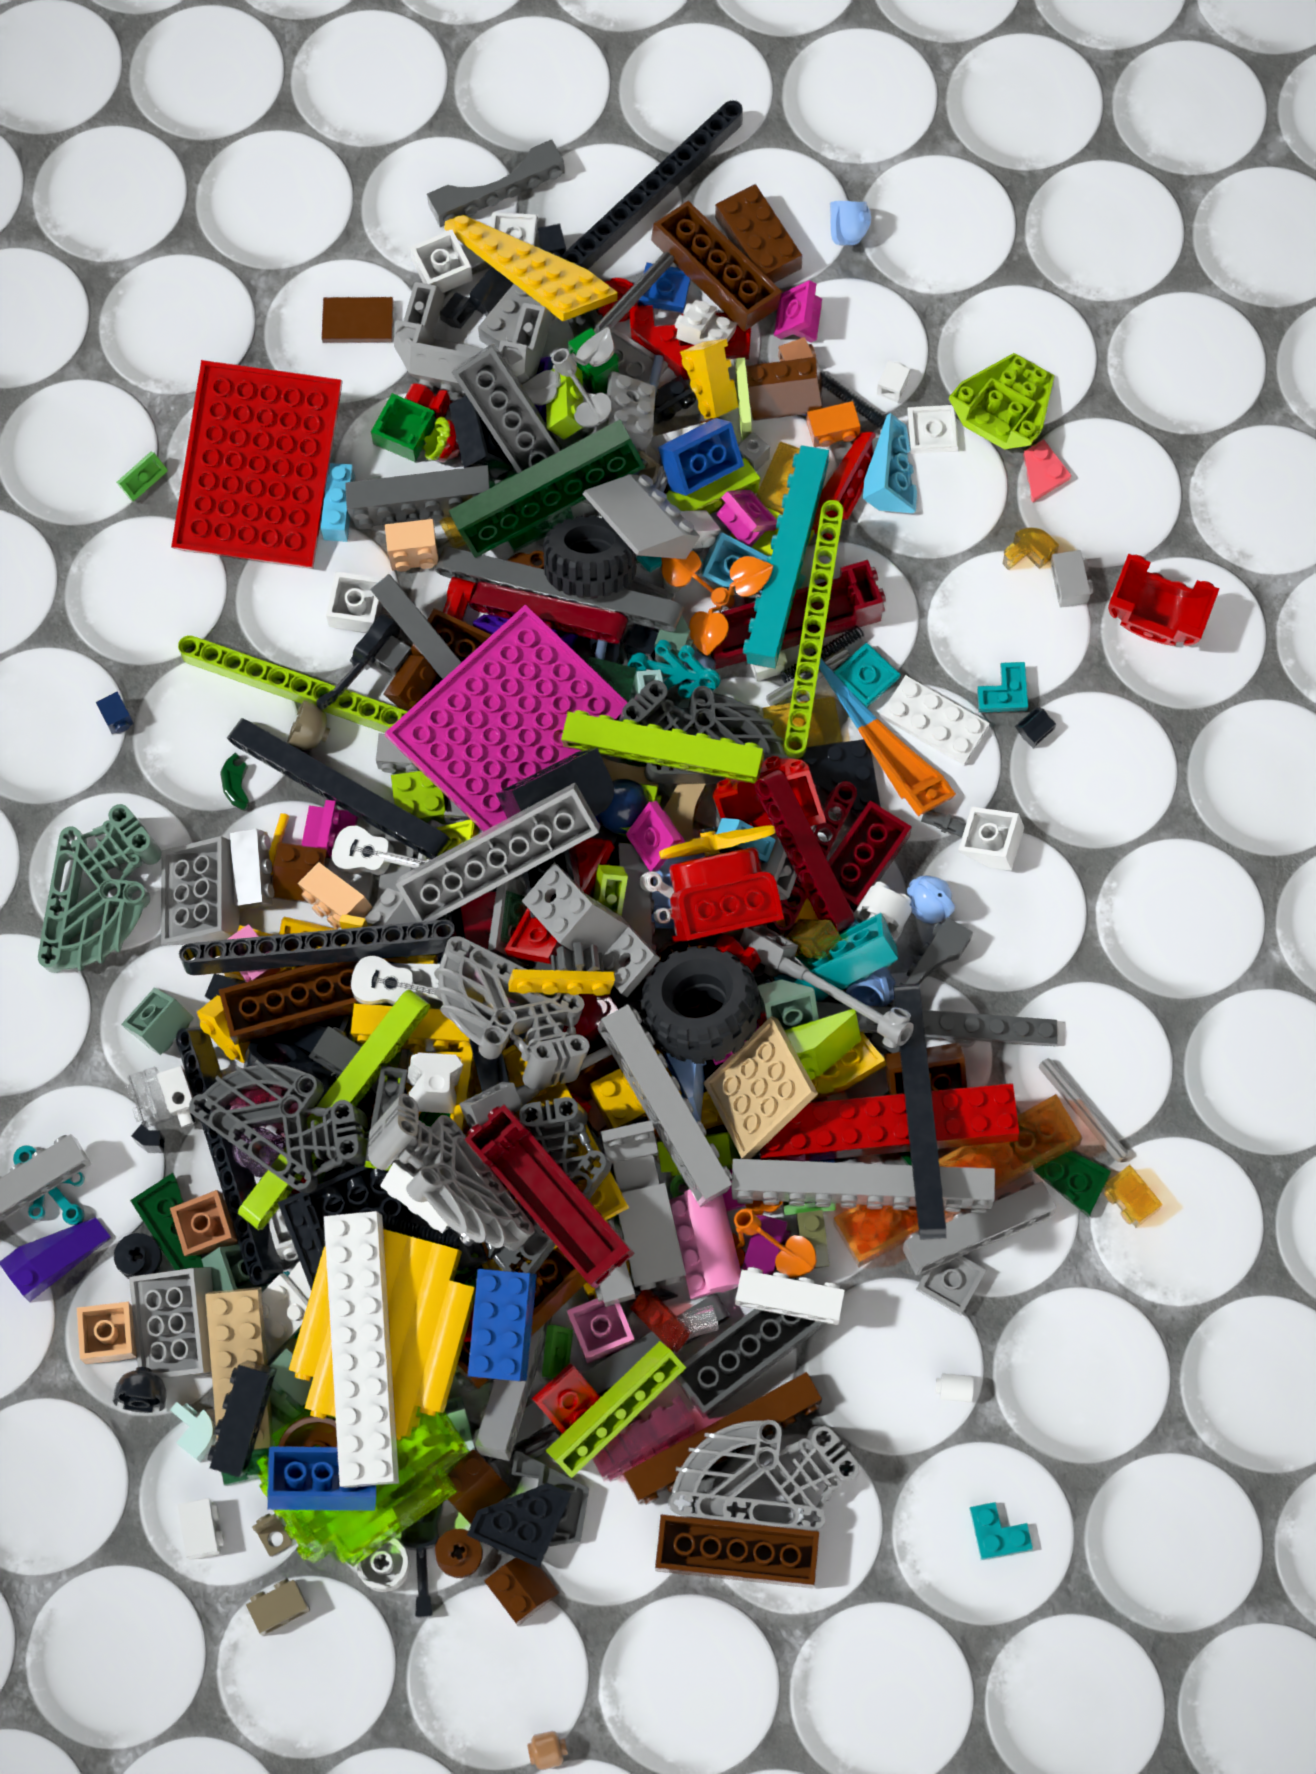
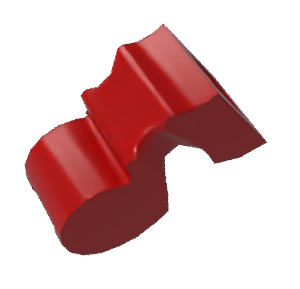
[405,383,452,419]
[712,934,761,972]

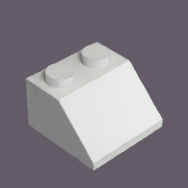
[959,807,1024,871]

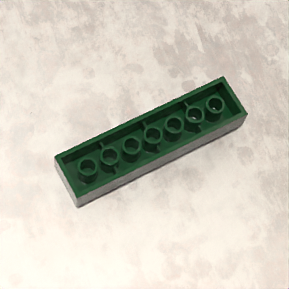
[449,419,646,558]

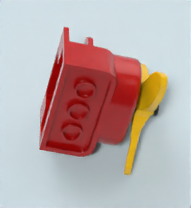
[659,826,784,941]

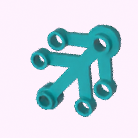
[627,640,721,698]
[13,1145,85,1226]

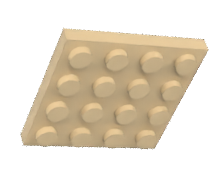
[703,1016,818,1159]

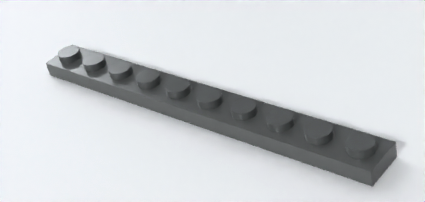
[816,1002,1057,1047]

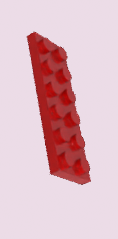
[505,838,614,964]

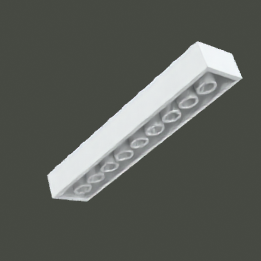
[324,1211,399,1488]

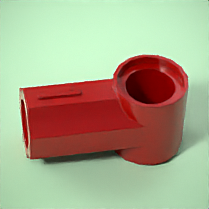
[442,576,477,621]

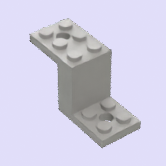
[582,371,656,505]
[522,863,660,997]

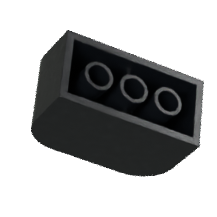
[496,748,614,819]

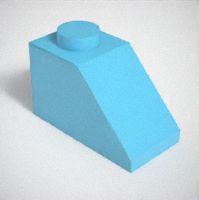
[716,818,776,863]

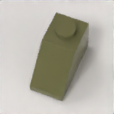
[796,1210,829,1269]

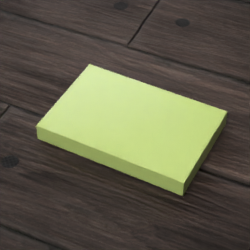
[735,358,752,441]

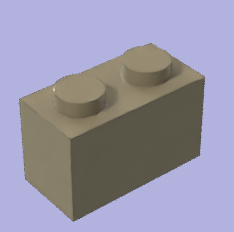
[246,1579,310,1636]

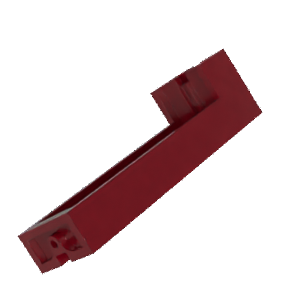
[710,560,886,670]
[464,1105,635,1288]

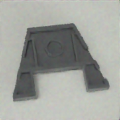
[498,1451,589,1555]

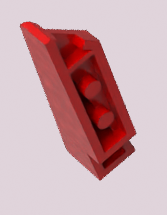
[812,432,875,539]

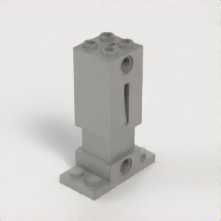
[600,1120,686,1291]

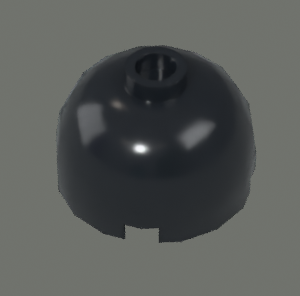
[113,1367,166,1413]

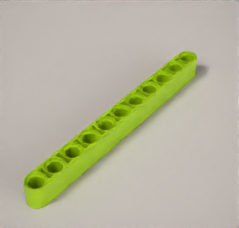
[784,500,843,759]
[178,635,408,733]
[238,989,430,1230]

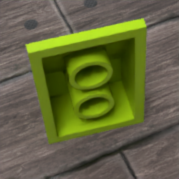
[784,1009,861,1080]

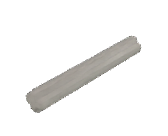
[766,648,851,708]

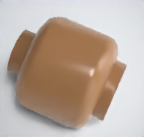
[527,1731,568,1770]

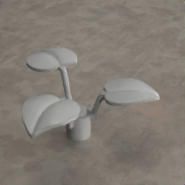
[522,327,615,427]

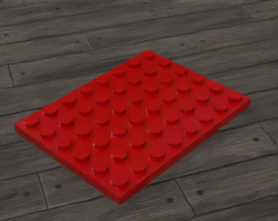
[171,360,343,569]

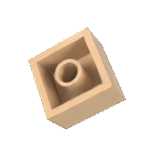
[385,519,439,572]
[77,1302,137,1364]

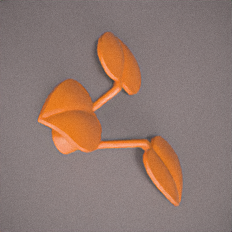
[662,550,773,656]
[732,1200,817,1278]

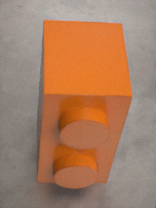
[807,401,860,447]

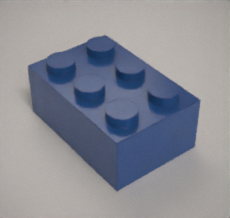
[658,418,744,496]

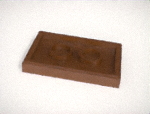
[322,297,394,343]

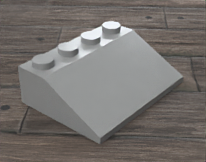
[583,474,700,559]
[161,836,239,946]
[129,1267,213,1378]

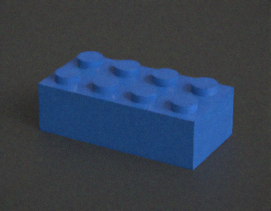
[468,1269,537,1381]
[267,1447,376,1511]

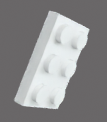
[262,1273,308,1364]

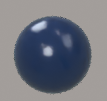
[597,779,649,834]

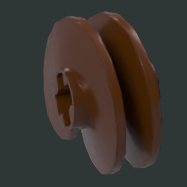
[435,1529,483,1578]

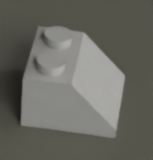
[365,888,435,959]

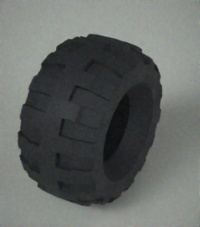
[641,946,761,1064]

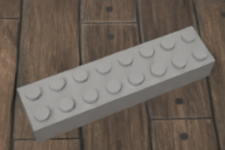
[396,783,600,922]
[598,1005,733,1207]

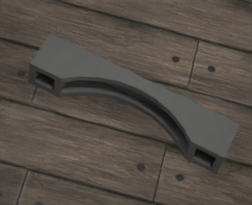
[427,139,565,227]
[867,917,973,1055]

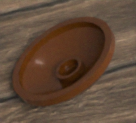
[278,1416,338,1447]

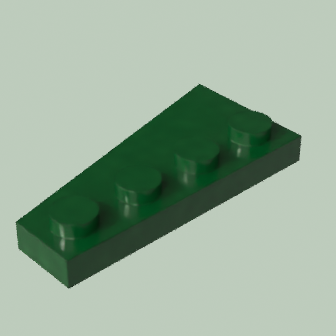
[1007,1125,1111,1218]
[130,1173,204,1271]

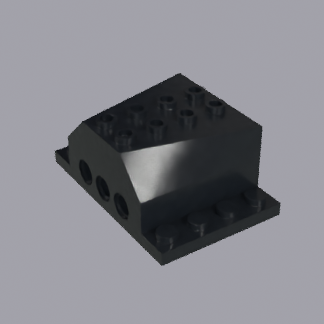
[278,1160,458,1291]

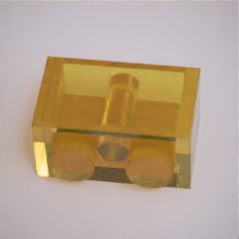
[783,919,842,959]
[1103,1165,1163,1228]

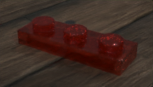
[630,1289,692,1353]

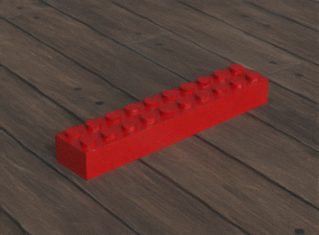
[760,1083,1019,1161]

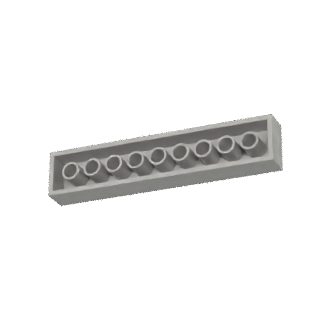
[732,1159,995,1213]

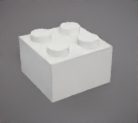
[410,229,473,293]
[326,572,382,633]

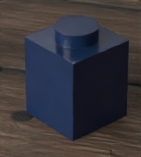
[96,691,134,735]

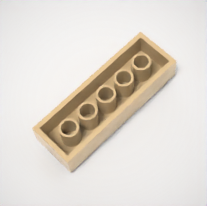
[205,1287,274,1449]

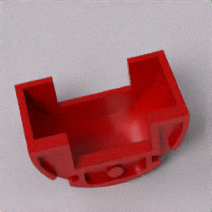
[1108,553,1220,646]
[713,756,826,828]

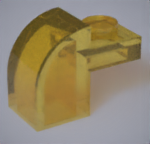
[1002,527,1059,570]

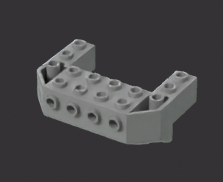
[394,282,553,396]

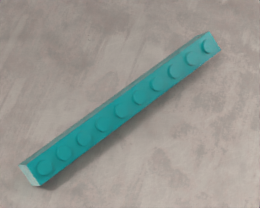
[743,445,829,669]

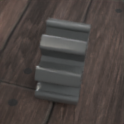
[551,942,604,972]

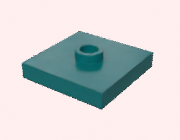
[833,642,901,708]

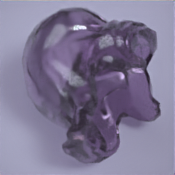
[232,1127,285,1178]

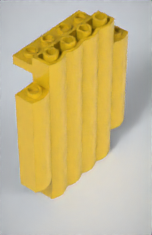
[289,1229,476,1441]

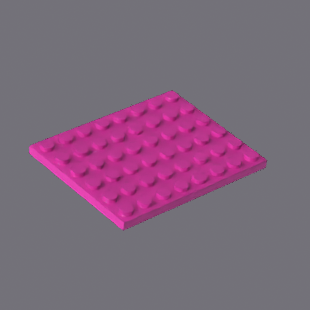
[385,605,628,832]

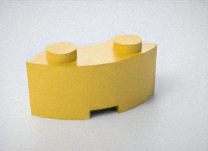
[197,995,251,1063]

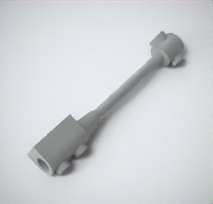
[739,924,914,1048]
[459,1025,645,1129]

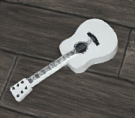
[332,826,430,875]
[351,956,440,1005]

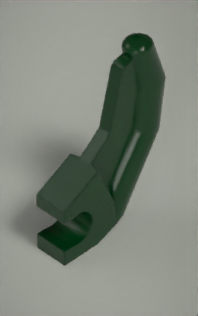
[220,752,249,811]

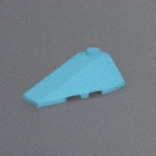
[863,413,917,513]
[701,533,806,593]

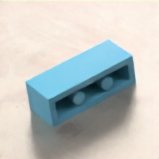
[321,463,355,542]

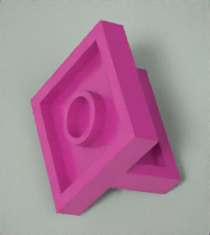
[774,280,822,343]
[716,490,777,547]
[301,800,358,859]
[626,801,685,872]

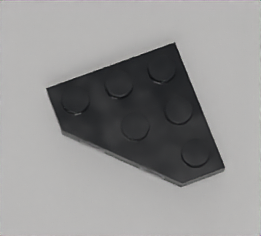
[796,739,881,814]
[467,1483,572,1568]

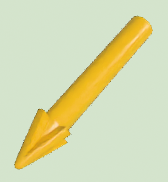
[269,813,290,875]

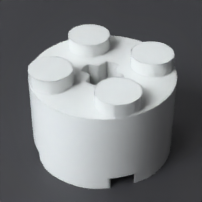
[854,882,912,939]
[355,1535,411,1592]

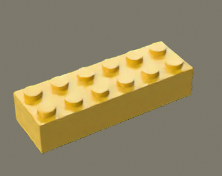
[351,1004,510,1053]

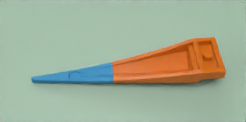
[819,658,956,817]

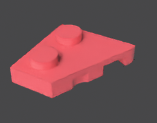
[1023,439,1071,502]

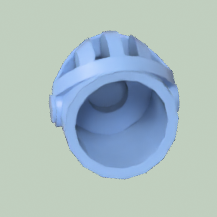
[830,201,871,245]
[907,875,955,924]
[846,967,896,1007]

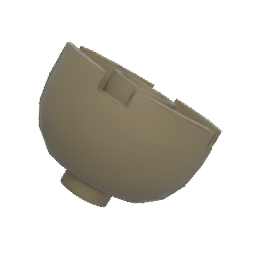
[287,700,330,750]

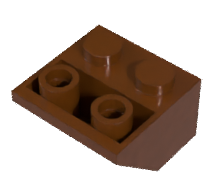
[383,655,443,711]

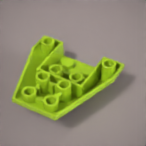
[949,353,1055,449]

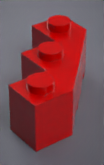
[629,305,694,380]

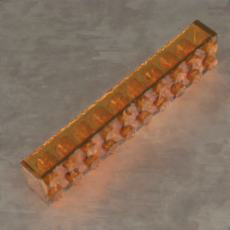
[833,1094,1083,1268]

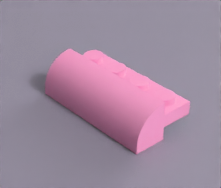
[669,1189,741,1300]

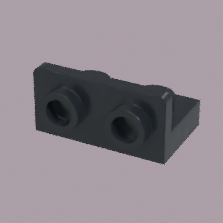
[654,375,696,424]

